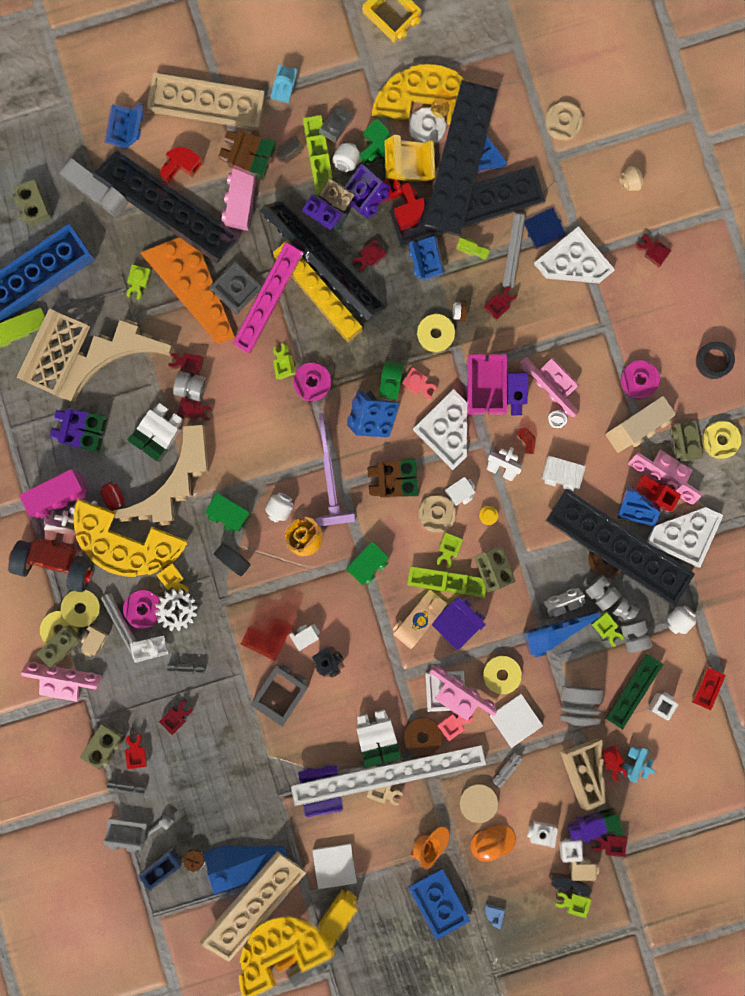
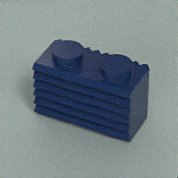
[138,847,183,891]

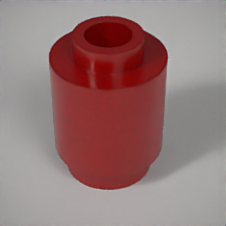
[99,482,125,511]

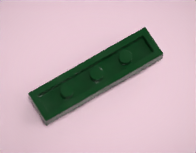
[605,653,664,730]

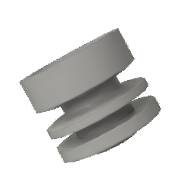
[560,686,603,726]

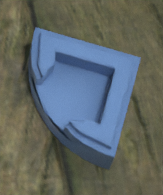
[485,904,505,929]

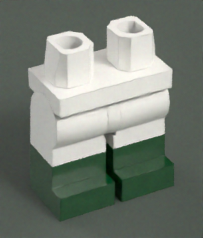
[127,403,183,462]
[357,709,401,768]

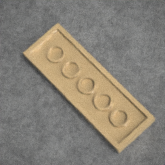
[147,73,265,130]
[200,851,306,962]

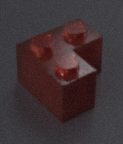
[240,617,294,661]

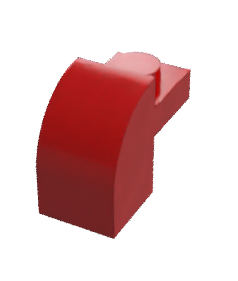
[160,147,203,184]
[394,183,424,231]
[634,475,681,512]

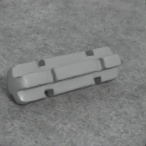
[493,753,523,787]

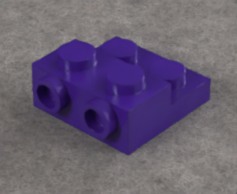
[344,164,391,219]

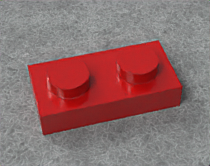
[692,667,726,710]

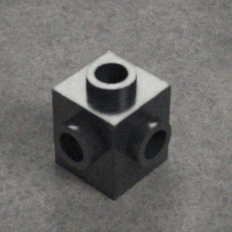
[312,647,345,678]

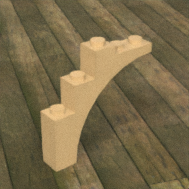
[53,319,174,403]
[113,425,209,526]

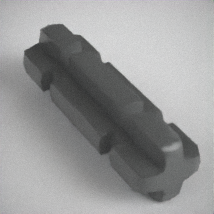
[167,663,205,675]
[107,779,146,795]

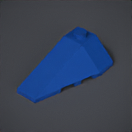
[523,612,601,657]
[204,845,288,894]

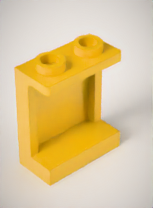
[384,135,436,183]

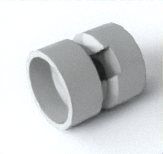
[173,371,206,401]
[584,574,621,611]
[620,620,652,653]

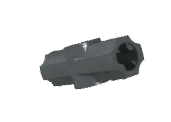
[286,940,344,987]

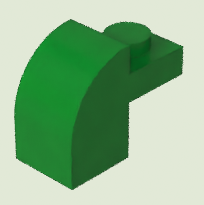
[360,119,390,166]
[378,361,404,401]

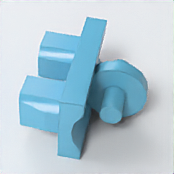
[271,65,297,103]
[621,747,656,783]

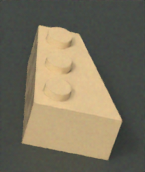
[605,396,676,453]
[560,739,605,810]

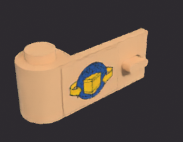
[393,590,447,649]

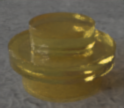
[431,98,449,118]

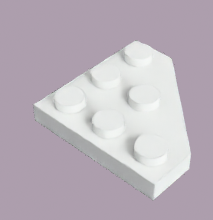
[534,226,615,283]
[413,389,467,470]
[647,507,723,568]

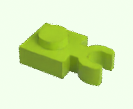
[456,237,490,260]
[127,264,151,300]
[273,343,296,380]
[437,533,463,569]
[591,611,624,647]
[554,891,592,918]

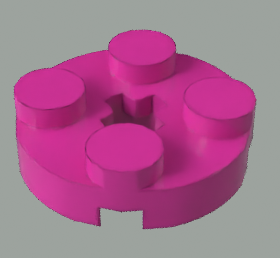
[620,360,660,399]
[293,363,331,401]
[123,590,161,629]

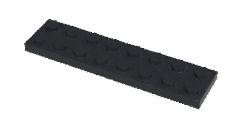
[424,80,498,237]
[93,150,240,263]
[389,166,546,247]
[260,201,386,320]
[545,488,695,606]

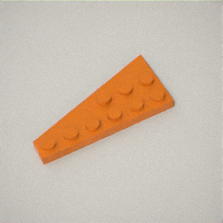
[141,237,235,345]

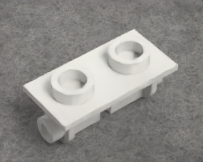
[543,588,586,617]

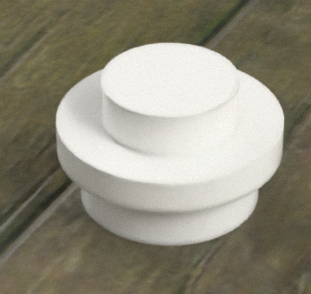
[548,410,568,428]

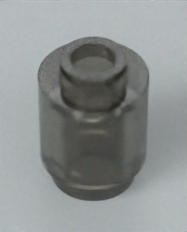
[275,136,304,164]

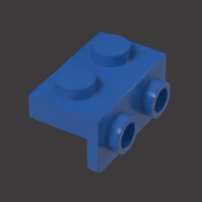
[409,236,445,280]

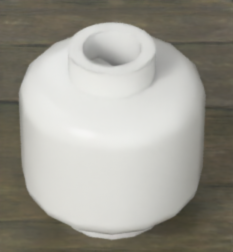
[333,143,360,172]
[265,493,294,522]
[667,606,696,634]

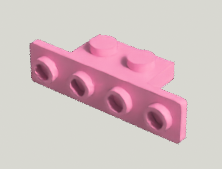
[520,357,579,417]
[628,449,702,505]
[21,662,102,702]
[430,665,497,721]

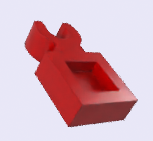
[125,734,147,769]
[601,744,629,782]

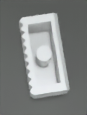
[541,456,586,492]

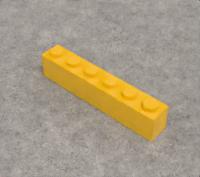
[273,240,362,342]

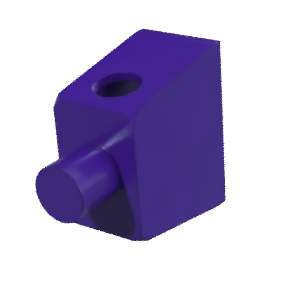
[507,372,528,416]

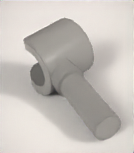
[147,816,173,835]

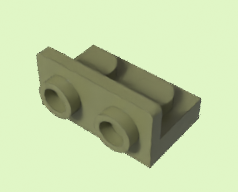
[670,421,703,462]

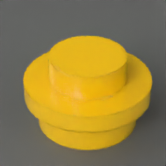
[479,506,498,525]

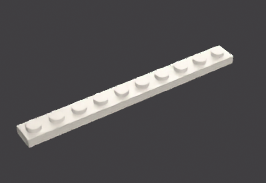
[291,745,486,806]

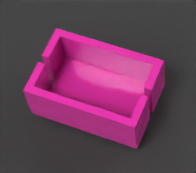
[467,354,507,415]
[19,469,90,519]

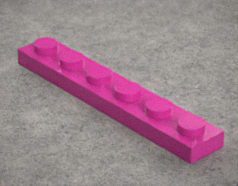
[233,242,304,353]

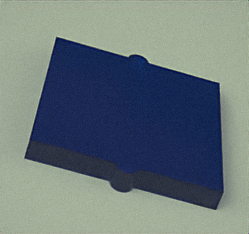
[524,207,566,249]

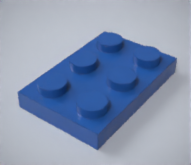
[408,868,470,940]

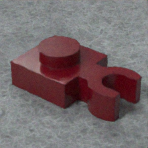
[636,235,672,267]
[352,240,387,273]
[483,286,518,321]
[168,353,204,376]
[177,397,213,421]
[159,700,194,735]
[592,834,627,857]

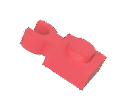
[402,367,437,399]
[438,713,473,741]

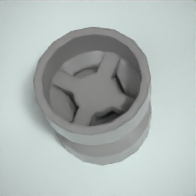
[612,597,639,624]

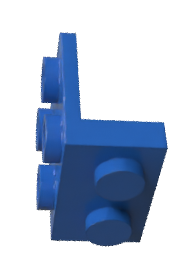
[104,103,144,149]
[347,391,399,437]

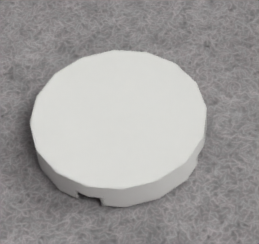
[409,107,446,145]

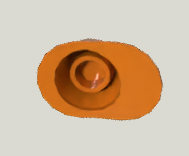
[470,824,516,862]
[411,826,450,869]

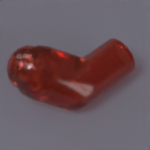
[517,427,536,454]

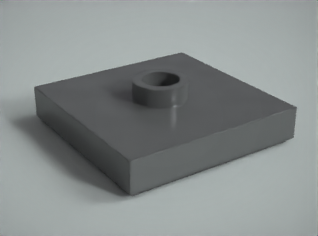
[209,261,263,315]

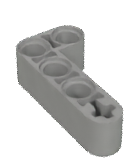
[59,158,128,218]

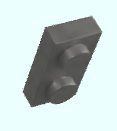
[319,105,354,142]

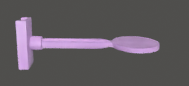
[316,413,355,526]

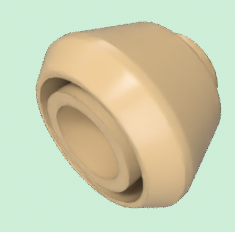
[619,165,643,191]

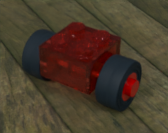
[8,538,93,593]

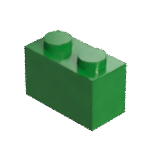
[204,493,251,533]
[346,542,389,585]

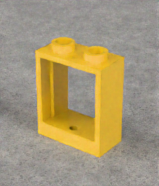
[363,0,421,44]
[316,889,358,946]

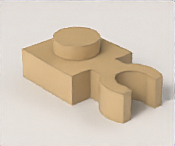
[366,785,403,806]

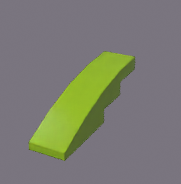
[303,115,333,194]
[0,308,45,348]
[407,566,487,598]

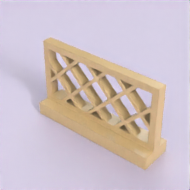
[16,308,90,396]

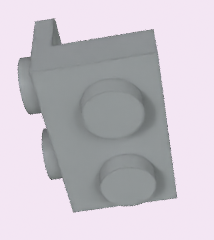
[103,818,148,852]

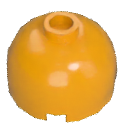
[284,517,323,556]

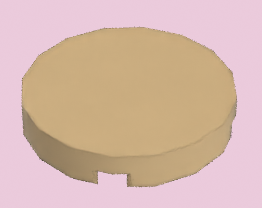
[545,101,583,141]
[418,495,456,533]
[459,784,498,823]

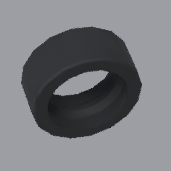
[696,341,735,379]
[214,542,251,576]

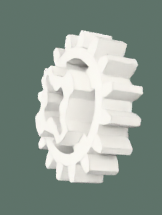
[154,589,197,631]

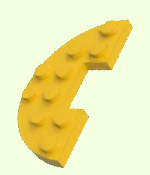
[372,64,469,125]
[74,498,187,577]
[239,917,336,996]

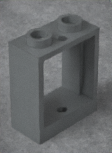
[251,664,309,727]

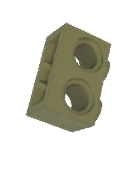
[13,179,52,227]
[474,546,516,592]
[37,626,83,668]
[80,722,124,770]

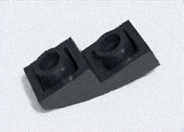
[549,873,592,897]

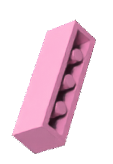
[222,168,257,231]

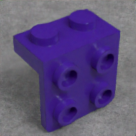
[432,597,486,650]
[298,765,343,817]

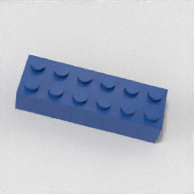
[0,224,95,323]

